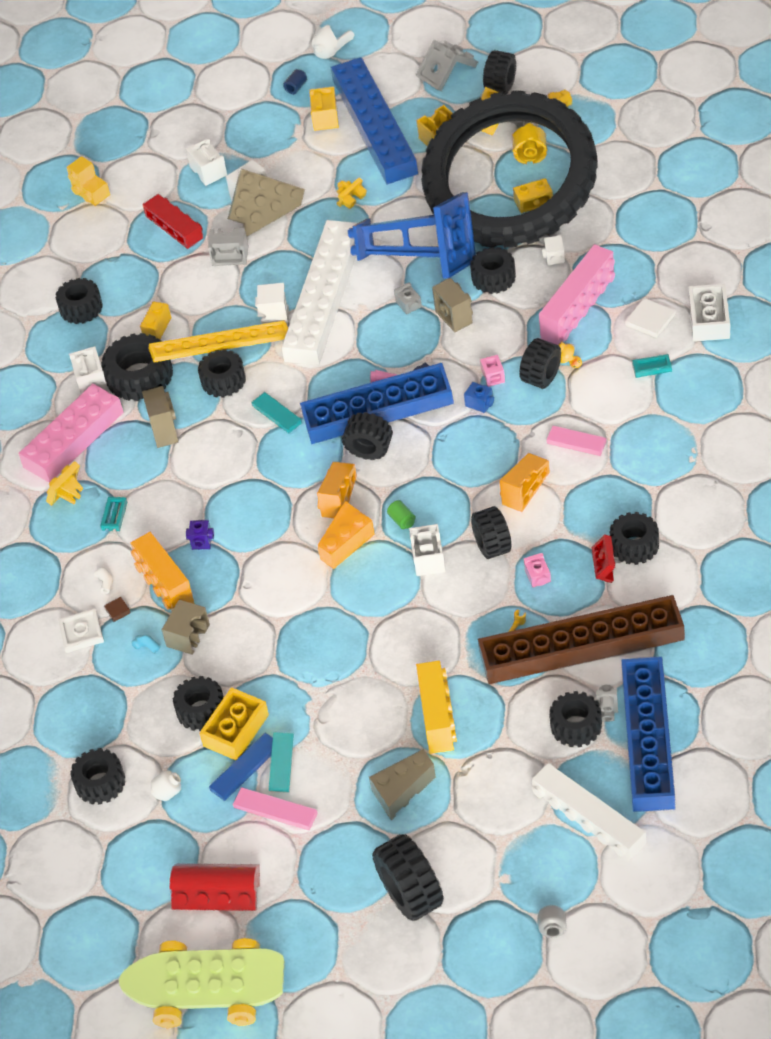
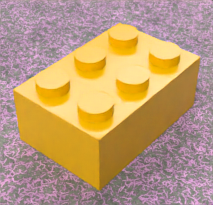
[200,687,269,760]

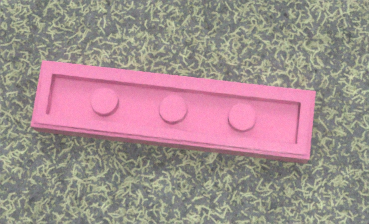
[233,787,318,830]

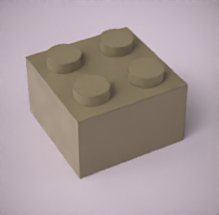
[432,278,473,333]

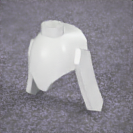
[312,25,355,59]

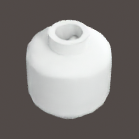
[150,770,181,801]

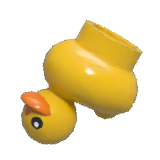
[558,341,582,368]

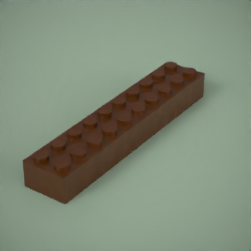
[478,595,685,685]

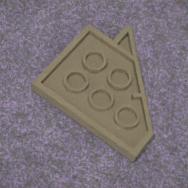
[227,169,305,237]

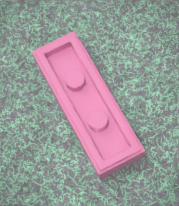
[547,426,607,456]

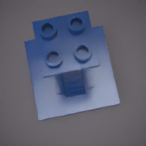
[348,192,476,278]

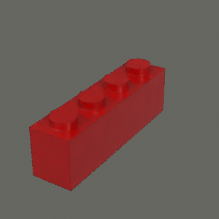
[143,194,203,249]

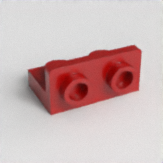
[592,534,615,583]

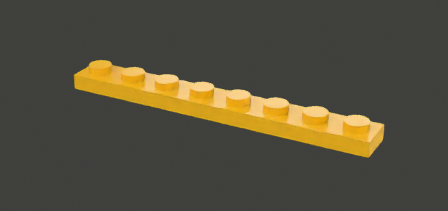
[148,320,288,362]

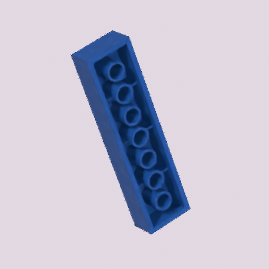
[300,363,454,444]
[621,657,675,812]

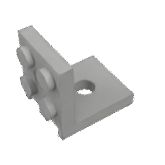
[416,40,478,91]

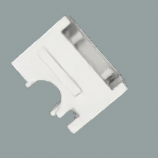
[186,138,227,186]
[255,283,289,327]
[69,346,108,394]
[409,524,445,576]

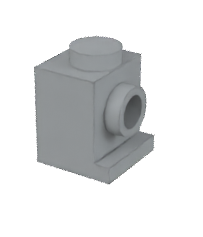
[394,282,422,315]

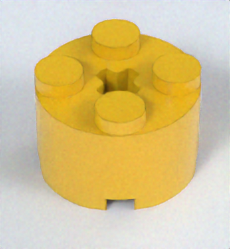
[512,123,547,164]

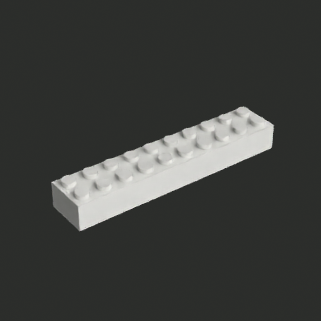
[282,220,357,366]

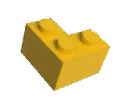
[67,156,110,206]

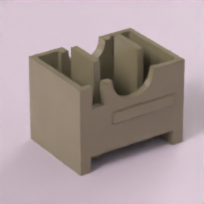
[161,600,210,655]

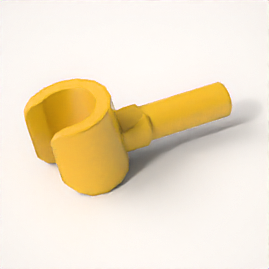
[508,610,526,632]

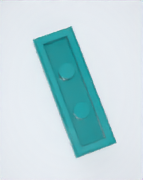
[251,392,302,434]
[269,732,294,792]

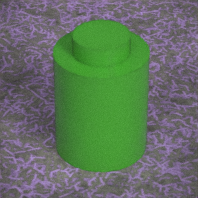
[387,500,416,529]

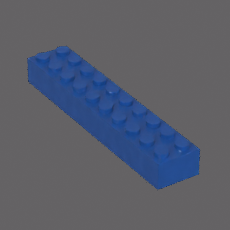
[331,57,418,185]

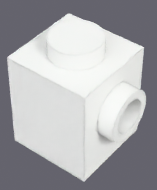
[542,235,565,265]

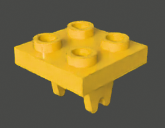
[46,461,83,506]

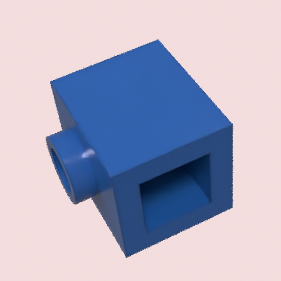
[464,382,494,413]

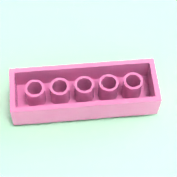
[539,244,615,345]
[19,384,123,483]

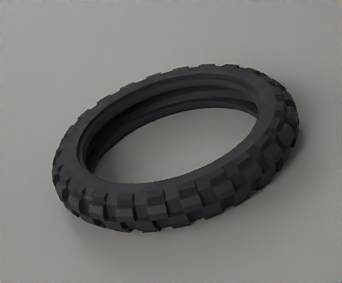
[421,91,598,248]

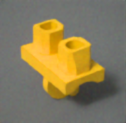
[336,178,367,209]

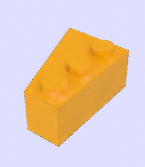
[499,453,550,512]
[317,462,357,518]
[318,501,375,569]

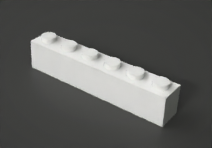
[532,763,646,860]

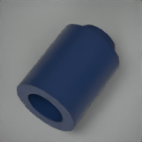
[283,69,307,95]

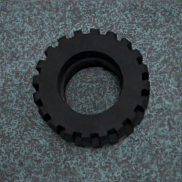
[101,333,173,401]
[372,834,444,921]

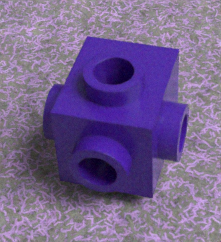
[186,520,214,550]

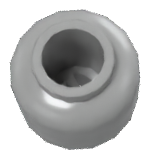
[537,905,567,938]

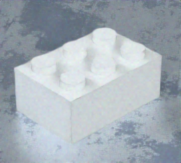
[689,284,730,341]

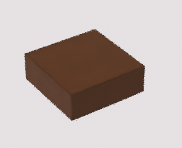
[104,597,131,622]

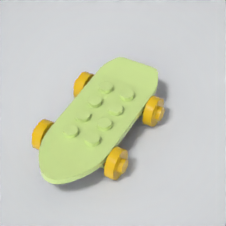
[119,938,285,1028]

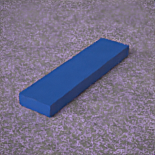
[209,732,273,801]

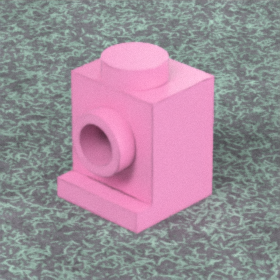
[480,355,505,387]
[524,553,551,588]

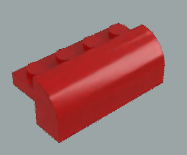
[169,863,260,911]

